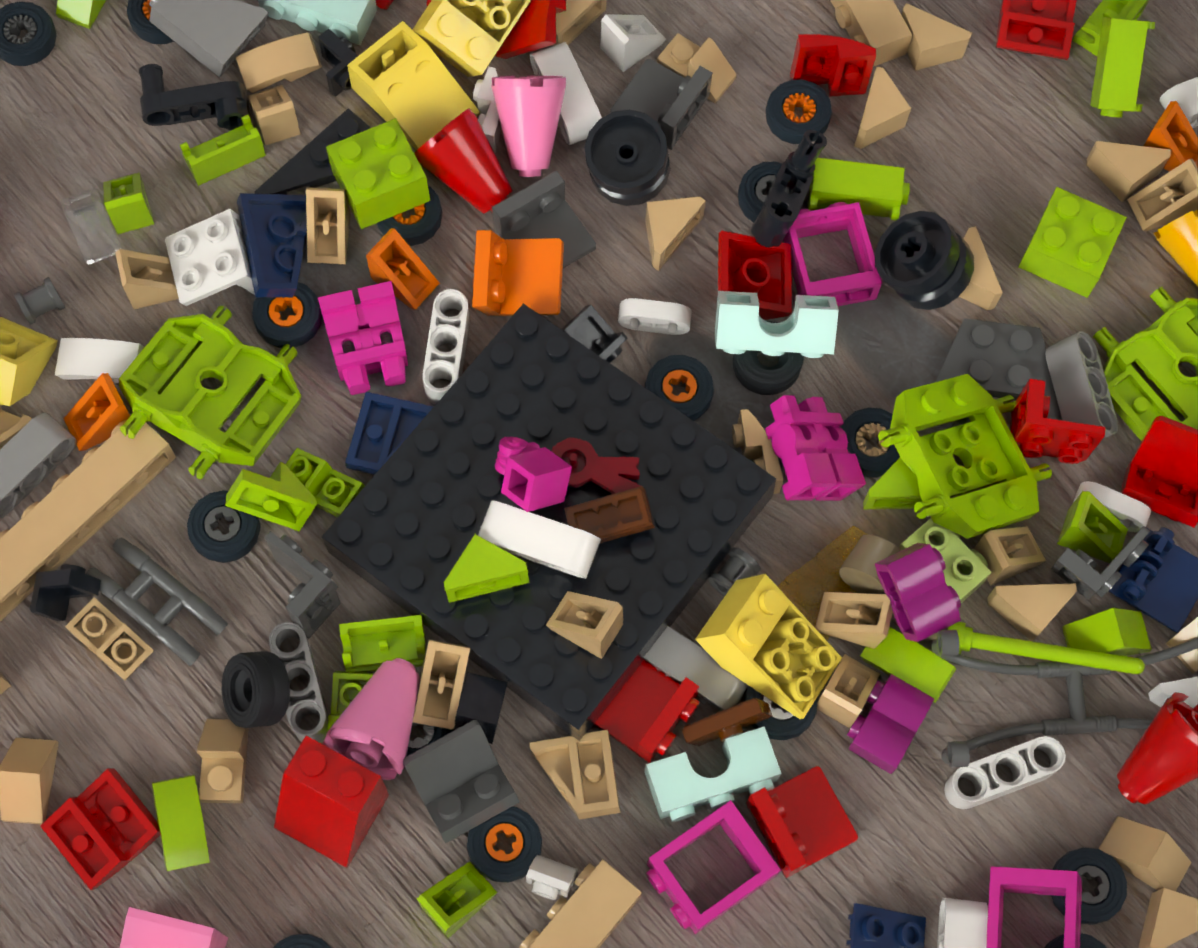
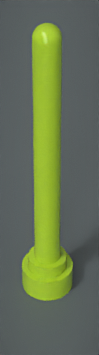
[947,622,1145,674]

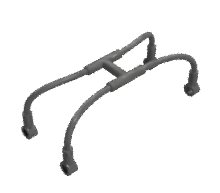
[932,630,1198,768]

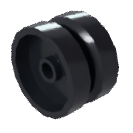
[584,109,671,206]
[875,211,974,310]

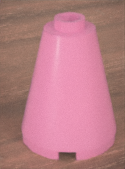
[491,75,566,177]
[322,658,420,780]

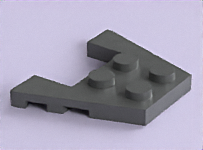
[934,318,1062,429]

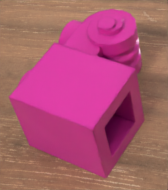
[495,437,572,512]

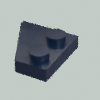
[345,392,433,475]

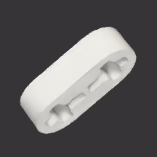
[618,298,692,335]
[1073,481,1151,533]

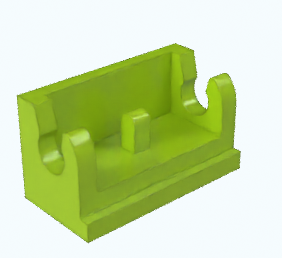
[1072,0,1149,57]
[179,114,266,186]
[339,615,426,673]

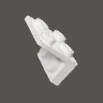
[165,209,255,306]

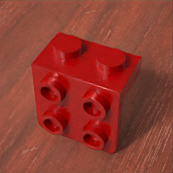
[1120,416,1198,528]
[594,660,700,763]

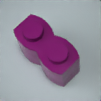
[875,543,961,642]
[847,674,934,774]

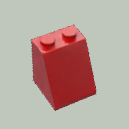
[274,736,389,868]

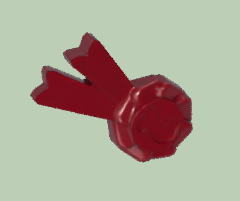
[551,437,640,494]

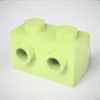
[899,518,992,603]

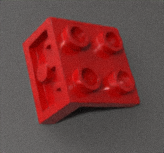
[1010,379,1106,464]
[746,766,858,878]

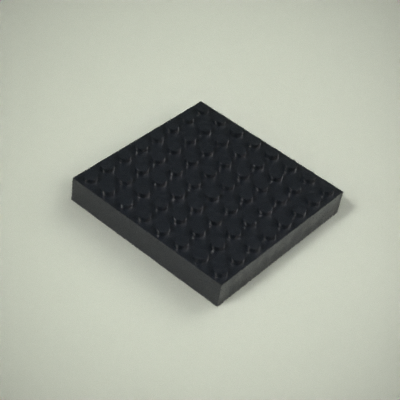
[322,303,776,741]

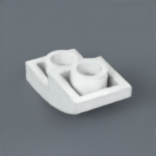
[473,66,501,153]
[55,338,144,383]
[526,855,578,900]

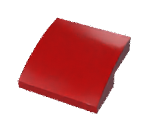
[495,0,566,59]
[996,0,1077,60]
[790,34,876,97]
[40,768,160,890]

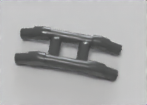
[86,538,228,666]

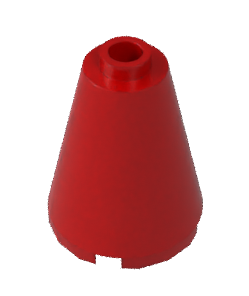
[414,108,513,214]
[1117,692,1198,805]

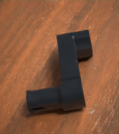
[139,64,251,131]
[751,129,827,248]

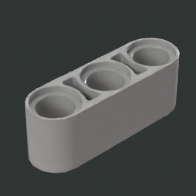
[1045,331,1118,440]
[0,413,77,519]
[269,622,328,742]
[643,626,749,711]

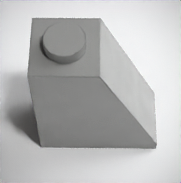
[149,0,269,77]

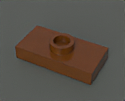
[564,486,655,543]
[682,698,773,746]

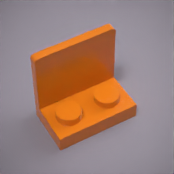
[472,230,564,316]

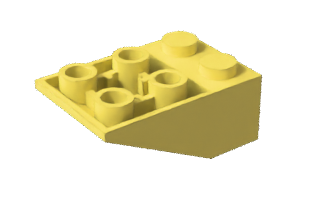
[412,0,531,77]
[347,21,480,150]
[695,574,842,719]

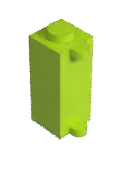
[1090,17,1155,118]
[807,158,910,220]

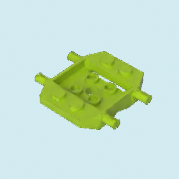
[1092,286,1198,441]
[119,305,301,479]
[878,374,1052,539]

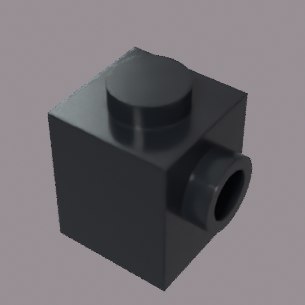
[453,672,508,744]

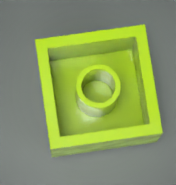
[326,118,431,229]
[1018,187,1127,298]

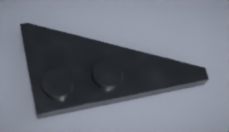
[254,108,371,195]

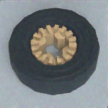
[841,407,900,478]

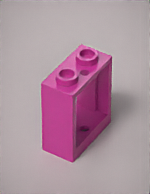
[784,202,882,306]
[645,800,781,934]
[986,866,1082,948]

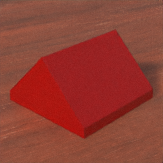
[718,231,792,320]

